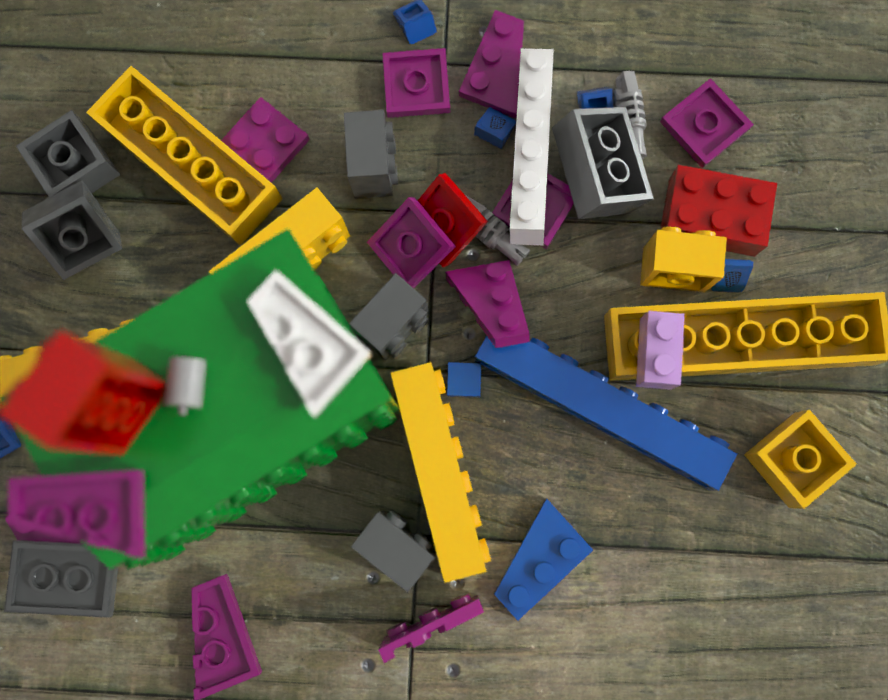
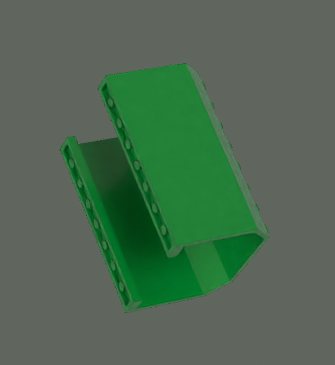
[0,228,400,570]

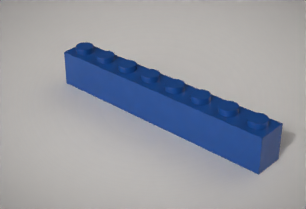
[474,336,737,491]

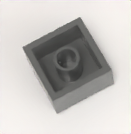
[16,110,120,197]
[344,110,398,199]
[21,181,122,280]
[349,273,429,361]
[351,510,436,593]

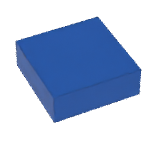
[447,362,481,397]

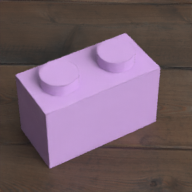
[636,311,684,390]

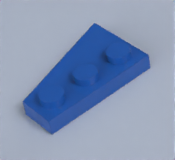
[494,498,593,621]

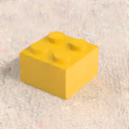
[640,227,727,292]
[744,409,857,509]

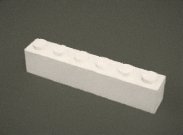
[510,49,554,246]

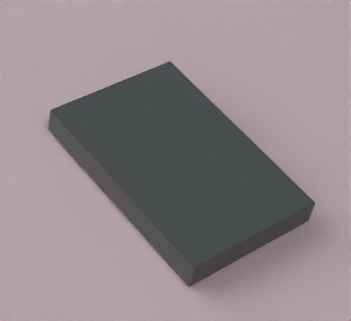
[4,540,118,618]

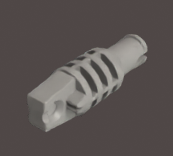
[613,71,647,160]
[465,195,531,266]

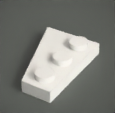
[247,270,372,418]

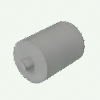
[164,357,206,415]

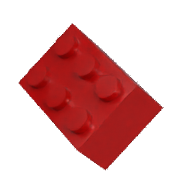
[660,165,777,257]

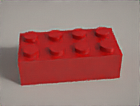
[0,329,167,456]

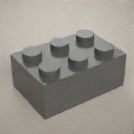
[552,107,654,219]

